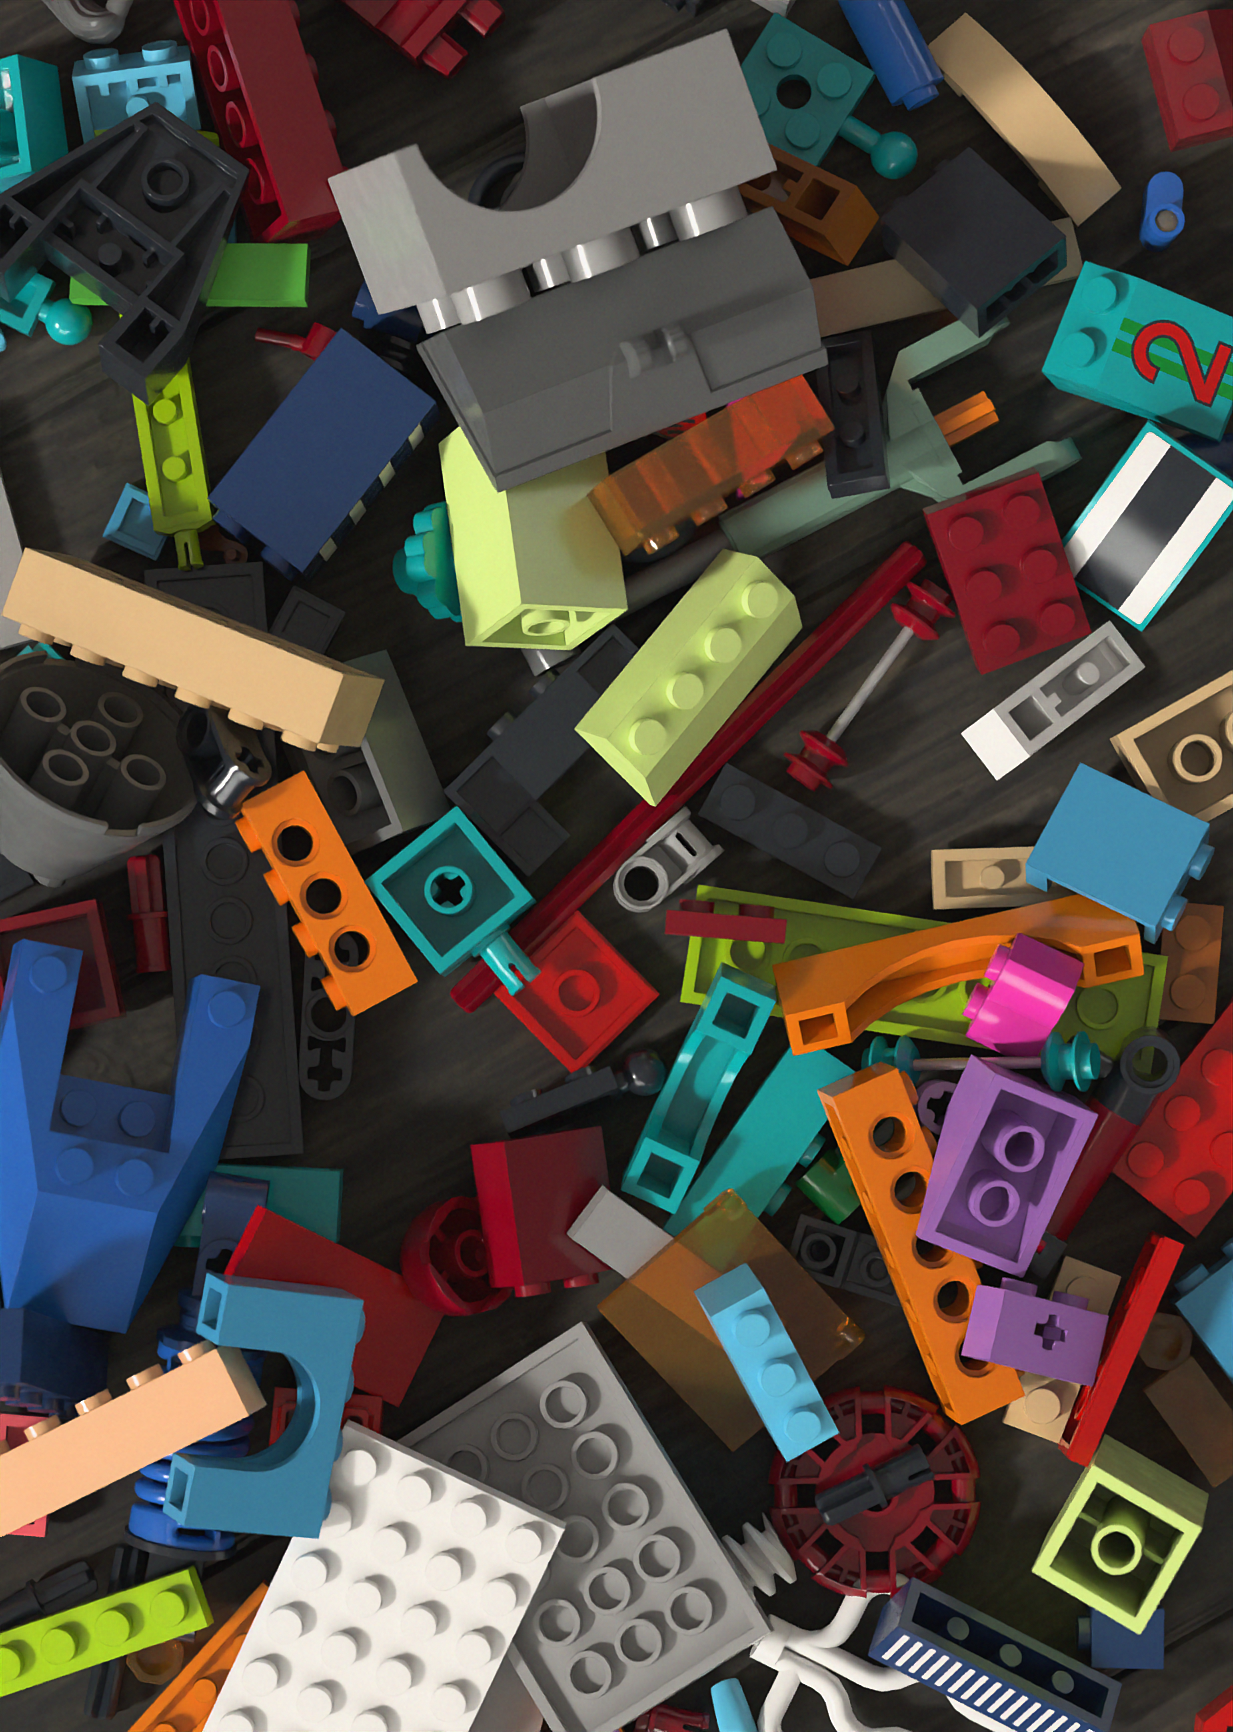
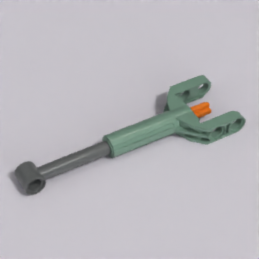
[520,316,1082,677]

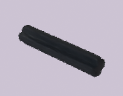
[83,1543,149,1720]

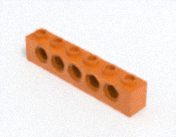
[817,1061,1025,1425]

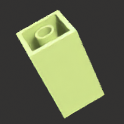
[438,426,628,650]
[1032,1434,1209,1634]

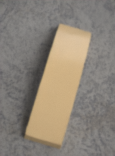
[928,12,1121,229]

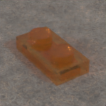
[1142,1355,1233,1488]

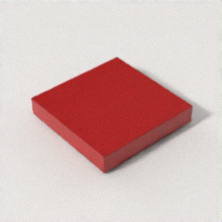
[493,910,660,1073]

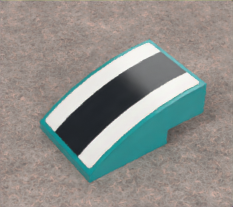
[1061,419,1233,632]

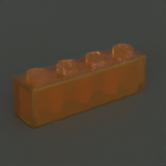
[587,375,835,556]

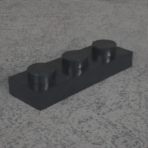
[816,329,891,499]
[697,763,882,900]

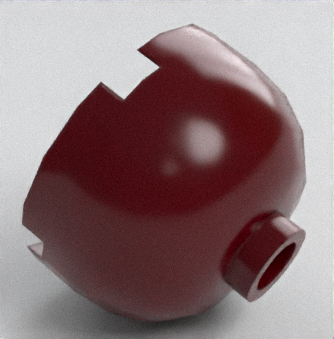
[399,1196,514,1316]

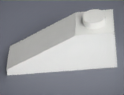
[961,620,1145,780]

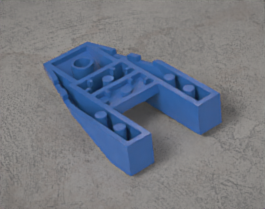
[0,939,260,1334]

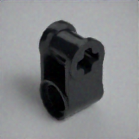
[176,704,272,820]

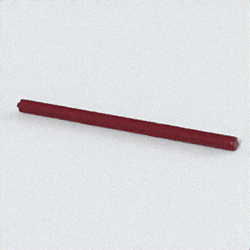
[450,541,927,1013]

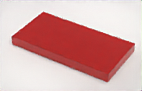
[223,1205,444,1407]
[1057,1231,1184,1468]

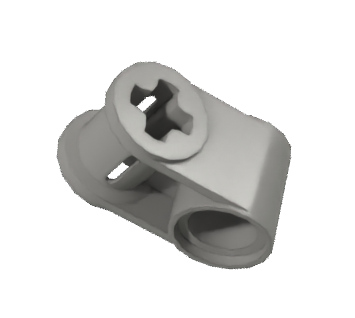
[613,806,725,913]

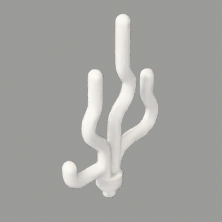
[750,1573,1017,1732]

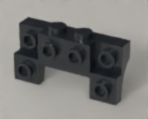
[443,623,639,877]

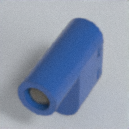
[1139,171,1185,252]

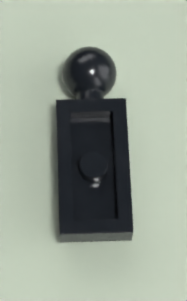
[499,1048,668,1138]

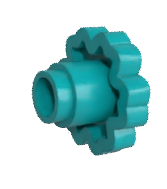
[393,501,462,623]

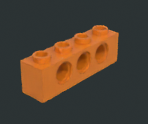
[235,770,418,1016]

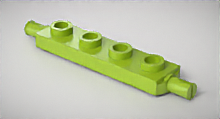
[119,313,216,571]

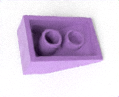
[916,1054,1098,1278]

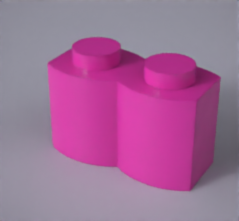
[962,933,1084,1057]

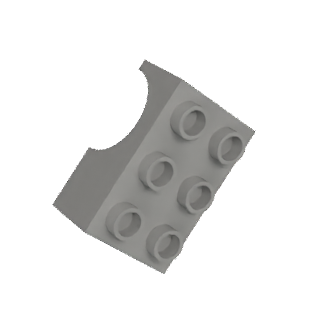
[327,28,777,334]

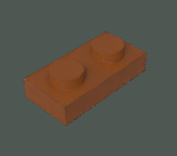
[1158,903,1224,1024]

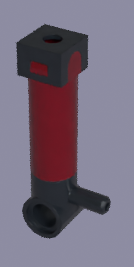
[1027,1026,1180,1279]

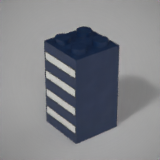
[207,328,441,583]

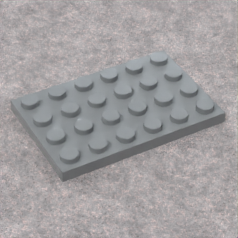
[397,1321,774,1732]

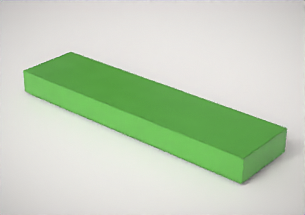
[69,243,311,307]

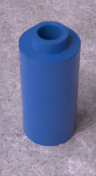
[838,0,944,111]

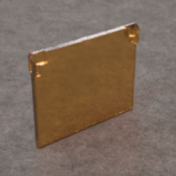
[597,1188,866,1452]

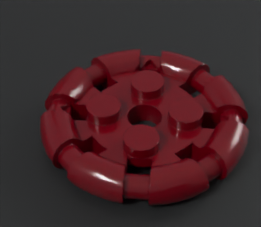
[768,1385,982,1599]

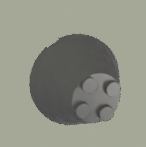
[0,651,198,888]

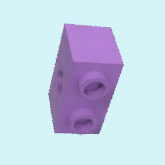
[961,1278,1109,1387]

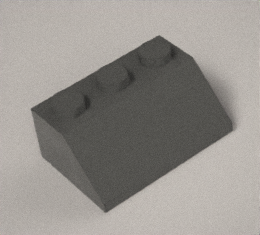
[276,649,451,857]

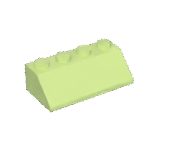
[574,549,803,807]

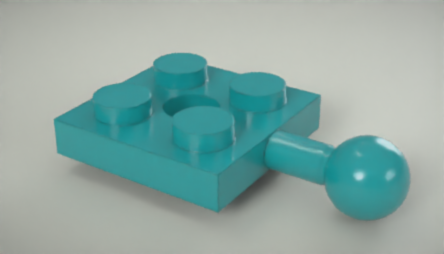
[740,12,918,179]

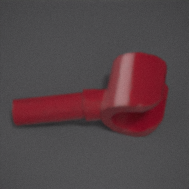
[255,322,336,361]

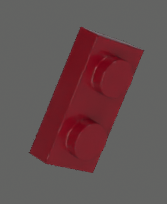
[664,899,787,944]

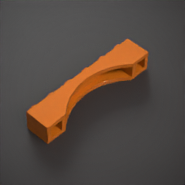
[772,894,1144,1056]

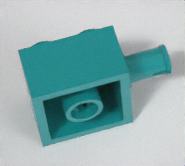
[364,806,541,996]

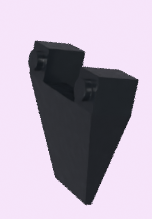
[0,102,250,406]

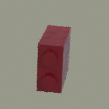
[470,1126,613,1297]

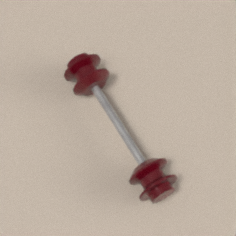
[783,579,956,792]

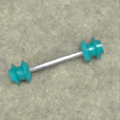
[861,1031,1101,1092]

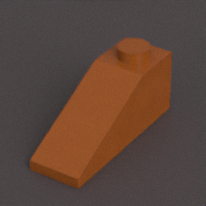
[737,143,880,266]

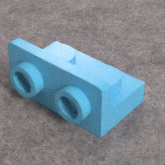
[72,40,202,144]

